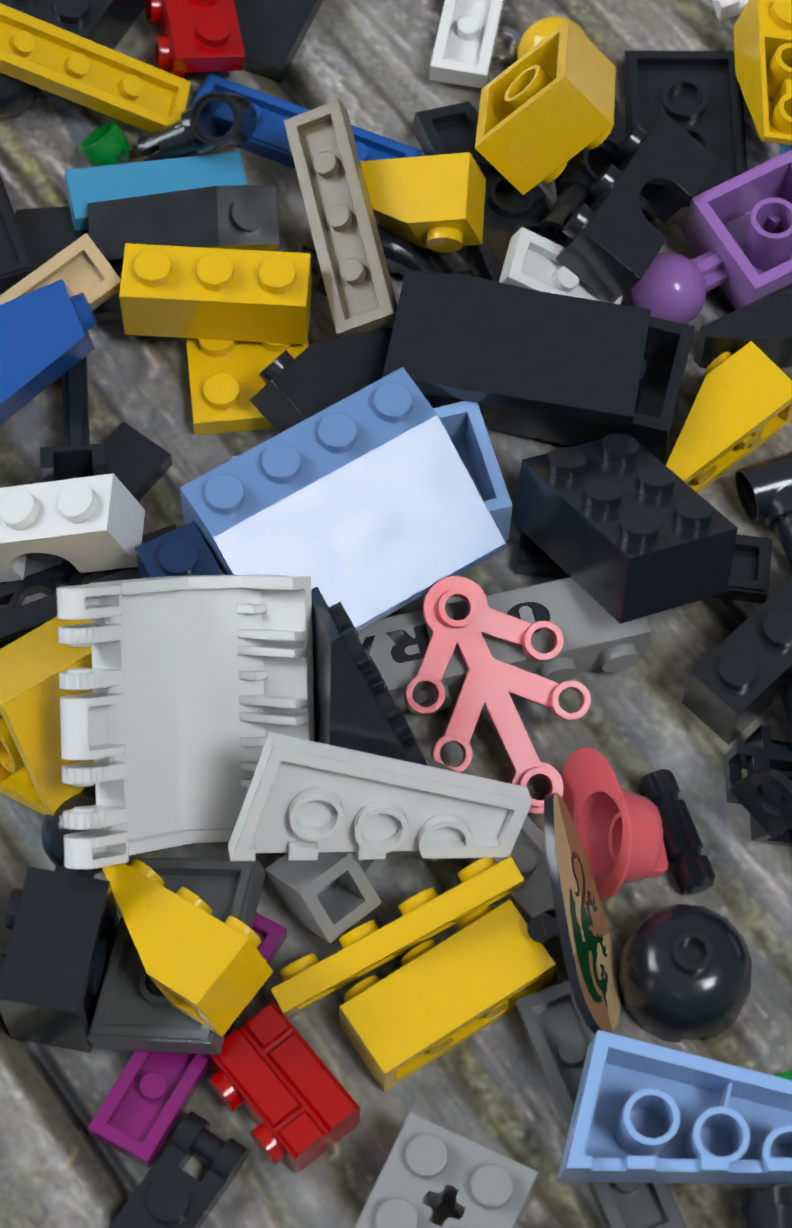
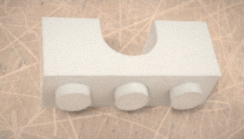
[0,473,145,582]

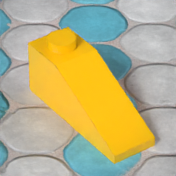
[297,152,486,253]
[666,341,792,493]

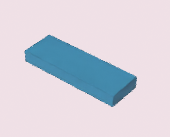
[64,151,248,231]

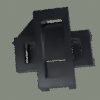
[724,725,792,846]

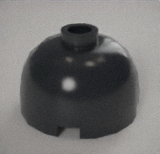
[617,904,752,1043]

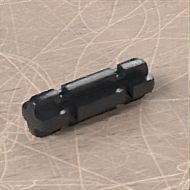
[639,769,715,895]

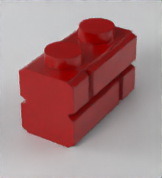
[207,1003,361,1173]

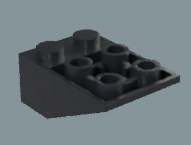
[311,586,429,766]

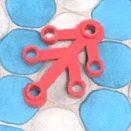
[404,576,591,815]

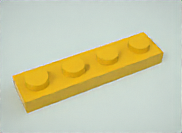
[0,3,191,133]
[271,856,524,1017]

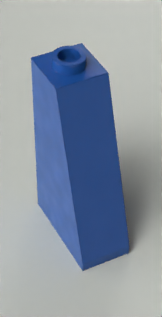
[0,279,98,425]

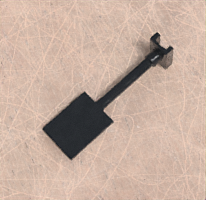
[16,206,123,482]

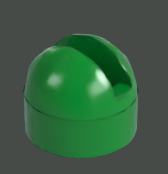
[78,121,131,167]

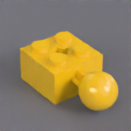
[475,16,616,195]

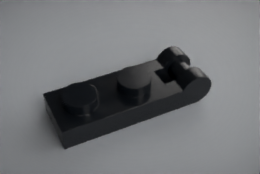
[109,1111,250,1228]

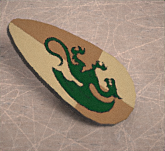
[527,793,621,1034]

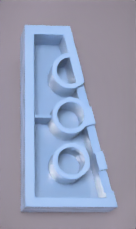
[557,1030,792,1185]

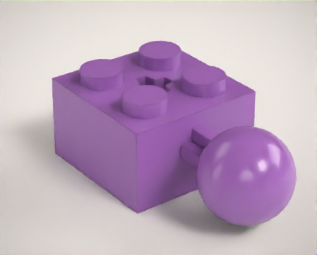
[629,150,792,325]

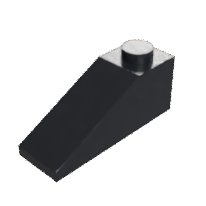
[86,185,280,265]
[250,327,393,434]

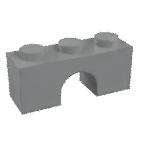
[265,754,457,943]

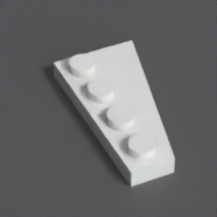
[228,732,532,861]

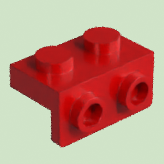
[145,0,245,79]

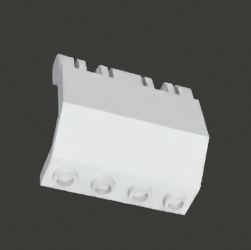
[57,574,315,869]

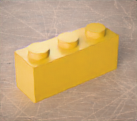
[119,243,312,345]
[339,899,556,1092]

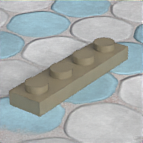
[284,99,398,338]

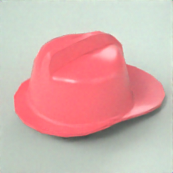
[562,747,668,900]

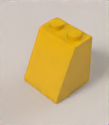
[0,616,95,816]

